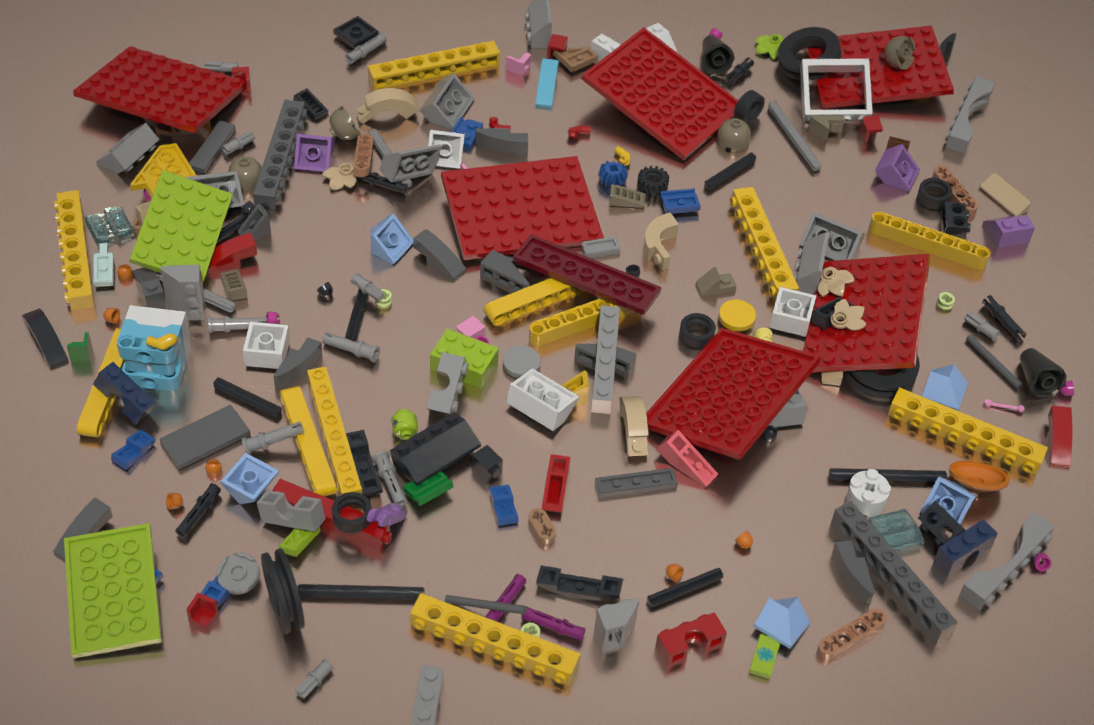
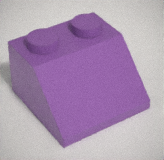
[294,134,335,172]
[875,144,920,191]
[983,215,1035,248]

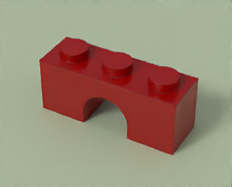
[656,612,727,666]

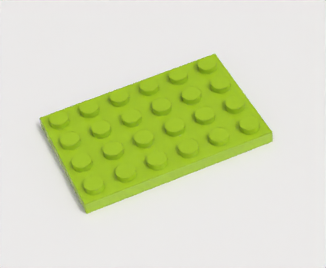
[129,170,233,283]
[64,523,162,659]

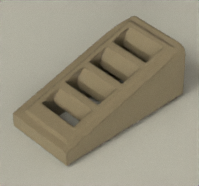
[610,184,645,208]
[220,269,247,301]

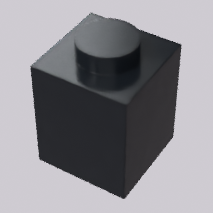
[472,444,503,481]

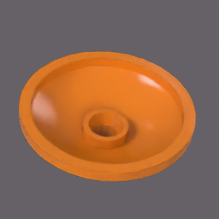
[949,461,1010,494]

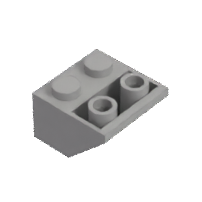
[769,389,807,427]
[594,598,639,653]

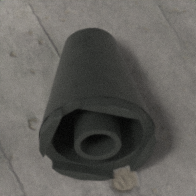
[702,35,735,75]
[1020,348,1067,398]

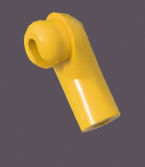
[614,146,631,166]
[146,333,177,350]

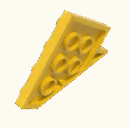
[130,143,197,199]

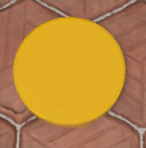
[718,299,756,332]

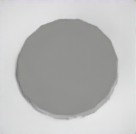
[503,345,541,378]
[217,552,260,595]

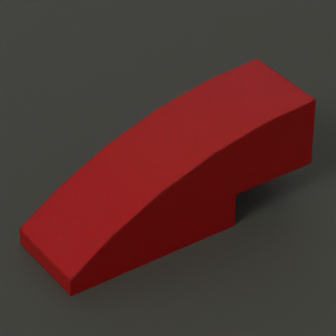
[206,232,257,274]
[1047,405,1073,468]
[541,454,571,513]

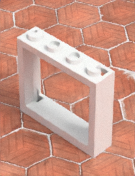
[800,59,872,123]

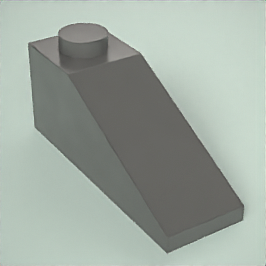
[480,250,529,292]
[132,267,166,309]

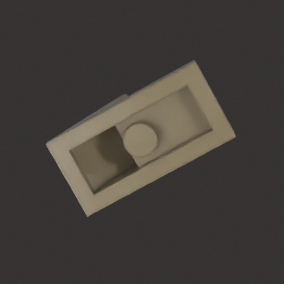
[808,115,845,141]
[696,267,737,297]

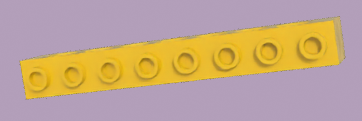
[368,40,500,91]
[730,187,799,303]
[54,190,95,311]
[307,366,362,506]
[888,387,1048,475]
[410,593,581,686]

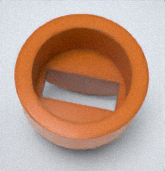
[117,264,133,281]
[103,308,120,324]
[205,459,222,477]
[166,493,184,509]
[735,531,753,549]
[666,563,684,582]

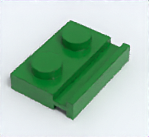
[403,472,454,506]

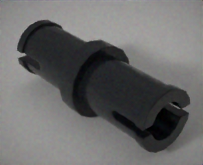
[726,57,754,84]

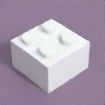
[769,287,816,337]
[243,322,290,369]

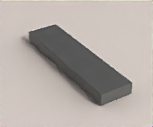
[189,121,236,174]
[595,468,678,498]

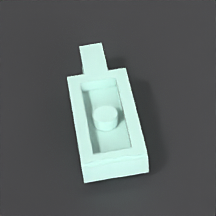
[93,243,114,287]

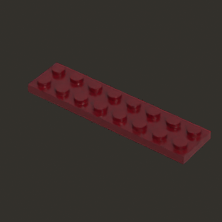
[513,234,662,315]

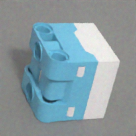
[117,305,192,391]

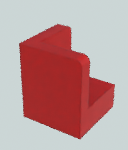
[547,34,568,58]
[232,67,251,93]
[859,116,883,142]
[186,593,219,631]

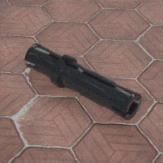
[356,172,408,195]
[982,295,1027,342]
[175,483,221,538]

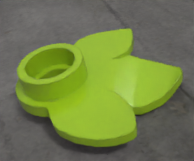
[755,34,783,60]

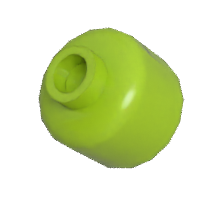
[391,409,418,440]

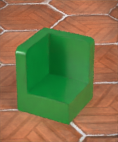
[67,332,92,362]

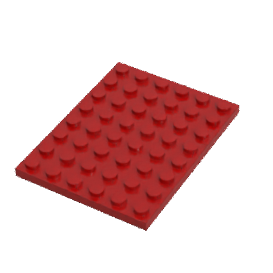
[806,25,954,109]
[581,27,738,160]
[73,46,247,133]
[441,156,604,260]
[803,254,930,373]
[646,328,821,460]

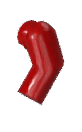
[488,117,511,133]
[568,125,591,139]

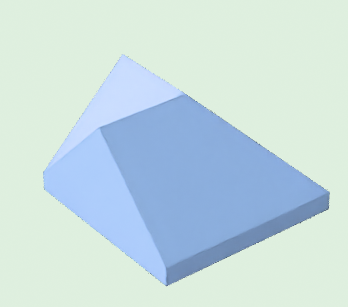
[371,213,413,264]
[922,364,968,411]
[220,453,279,504]
[920,476,976,524]
[753,597,811,649]

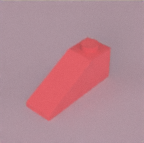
[656,430,718,487]

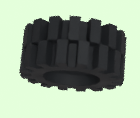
[637,166,669,198]

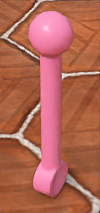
[984,399,1025,413]

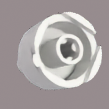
[846,469,891,518]

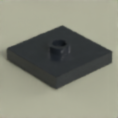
[333,16,379,50]

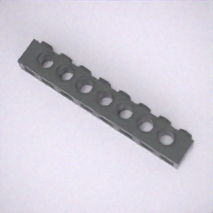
[253,100,308,210]
[831,501,958,645]

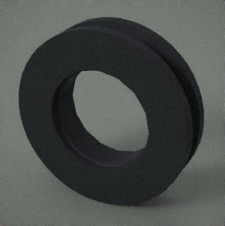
[778,27,842,81]
[845,355,920,399]
[261,548,305,634]

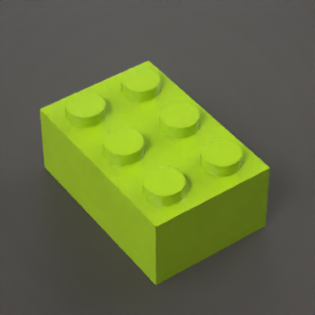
[430,329,499,389]

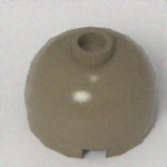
[884,36,915,69]
[329,106,361,141]
[717,118,751,151]
[228,157,262,191]

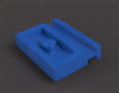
[451,117,483,149]
[660,188,701,214]

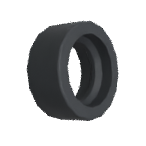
[734,90,765,124]
[917,178,952,210]
[679,313,716,349]
[332,492,372,533]

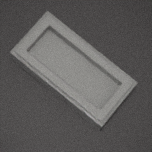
[581,236,621,258]

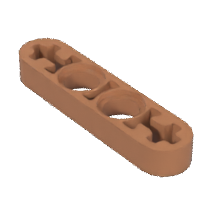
[353,134,373,177]
[933,165,978,216]
[817,609,887,660]

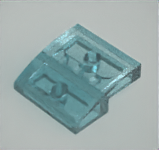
[85,207,134,245]
[868,509,924,551]

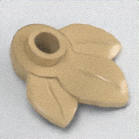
[322,163,356,190]
[818,267,854,297]
[831,299,866,331]

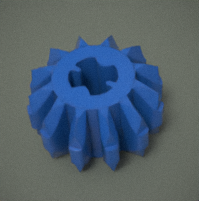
[598,160,628,187]

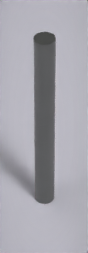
[966,334,1023,389]
[445,595,527,615]

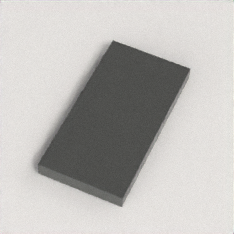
[160,404,251,470]

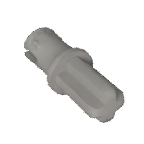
[204,60,238,73]
[222,132,255,156]
[350,273,384,301]
[964,312,1000,341]
[295,659,333,698]

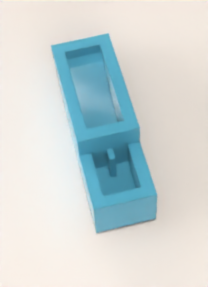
[535,58,559,108]

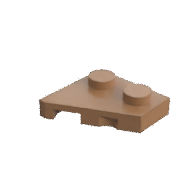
[553,47,598,72]

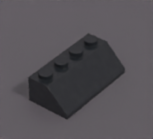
[390,412,481,486]

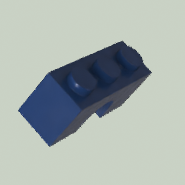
[93,362,156,425]
[934,519,998,575]

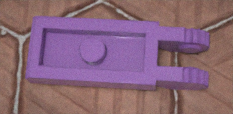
[367,503,408,527]

